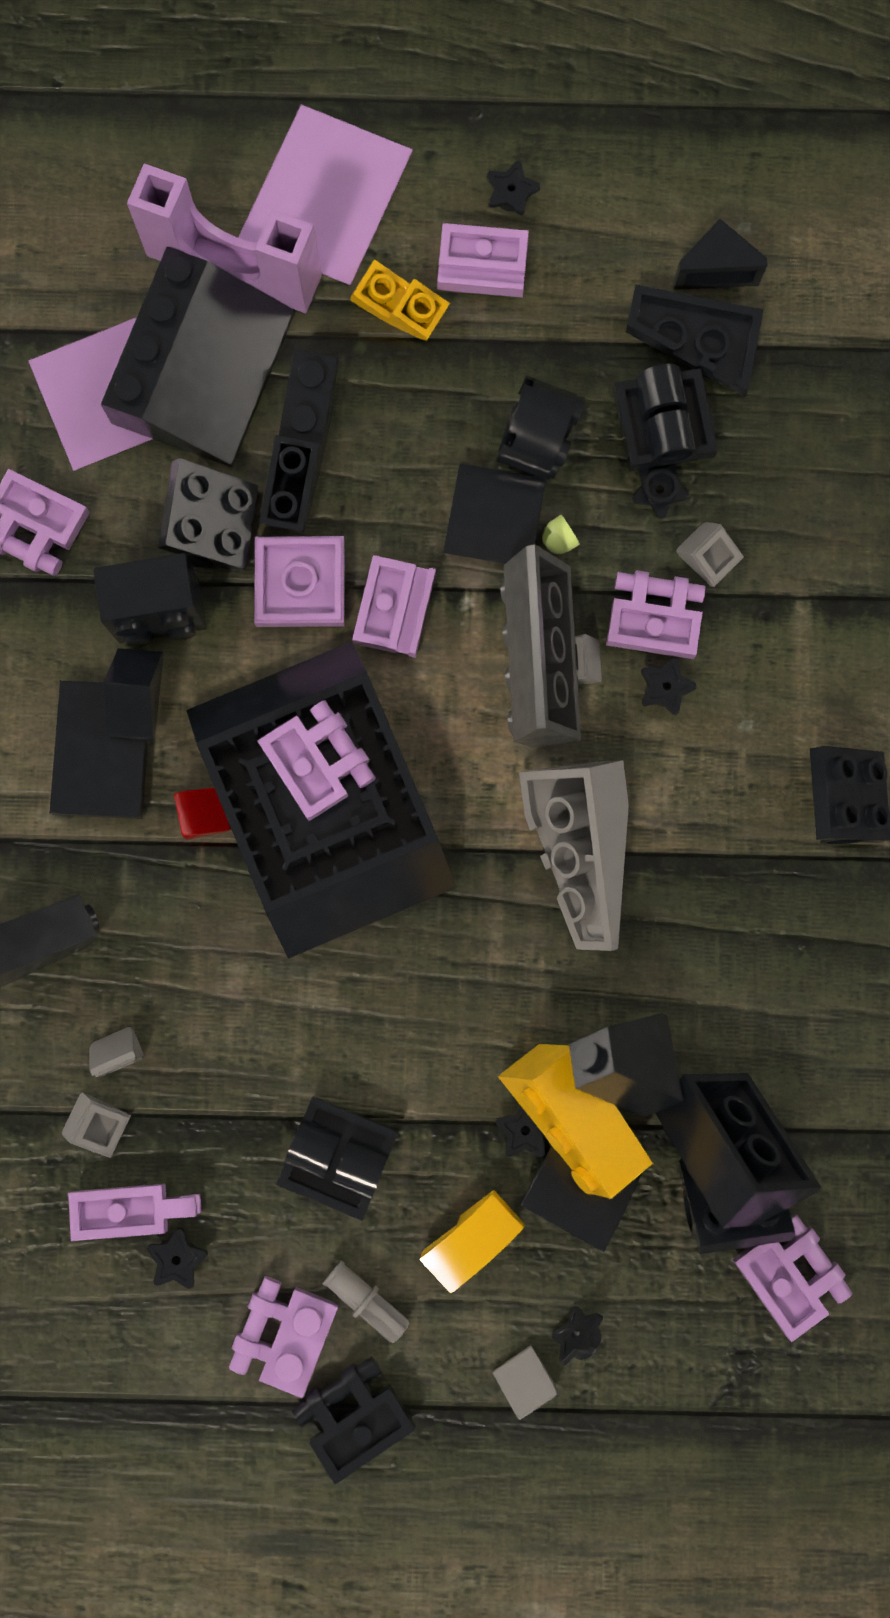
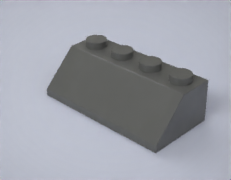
[500,545,581,748]

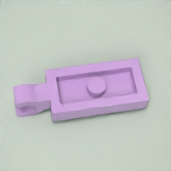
[68,1183,202,1241]

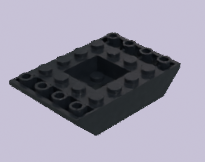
[186,642,457,959]

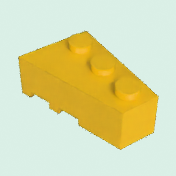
[498,1044,653,1199]

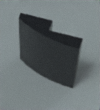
[443,463,546,564]
[520,1144,642,1253]

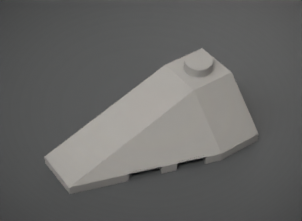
[519,760,629,951]

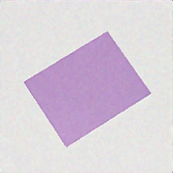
[238,105,413,285]
[28,317,152,471]

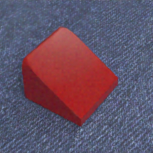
[174,788,231,840]

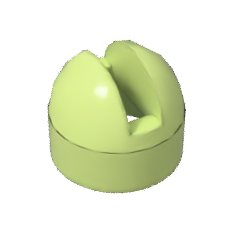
[542,515,580,554]

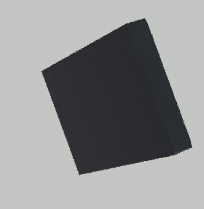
[49,680,148,819]

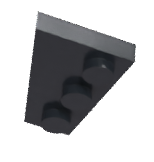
[626,285,764,397]

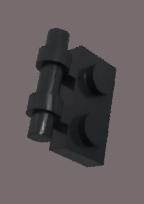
[292,1356,416,1485]

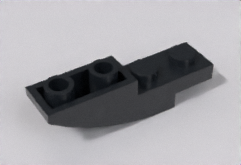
[259,349,339,533]

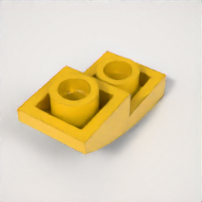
[350,259,450,341]
[419,1190,525,1294]

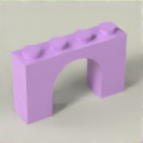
[127,163,322,313]

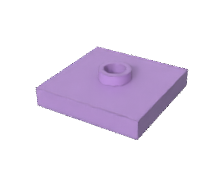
[254,536,345,627]

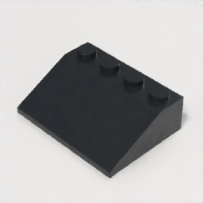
[101,247,295,467]

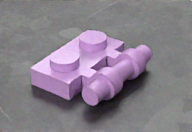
[0,469,90,576]
[606,570,705,659]
[257,701,376,821]
[732,1213,853,1342]
[229,1276,339,1399]

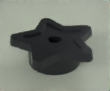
[486,161,541,215]
[632,464,689,519]
[641,658,697,715]
[495,1105,545,1158]
[147,1227,208,1289]
[551,1306,603,1365]

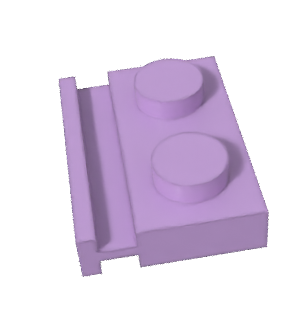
[437,223,529,297]
[352,555,436,658]

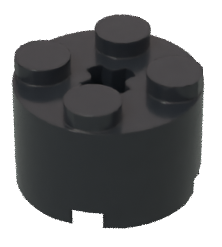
[496,375,585,480]

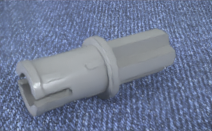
[322,1260,409,1343]

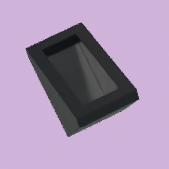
[673,219,767,290]
[104,648,164,741]

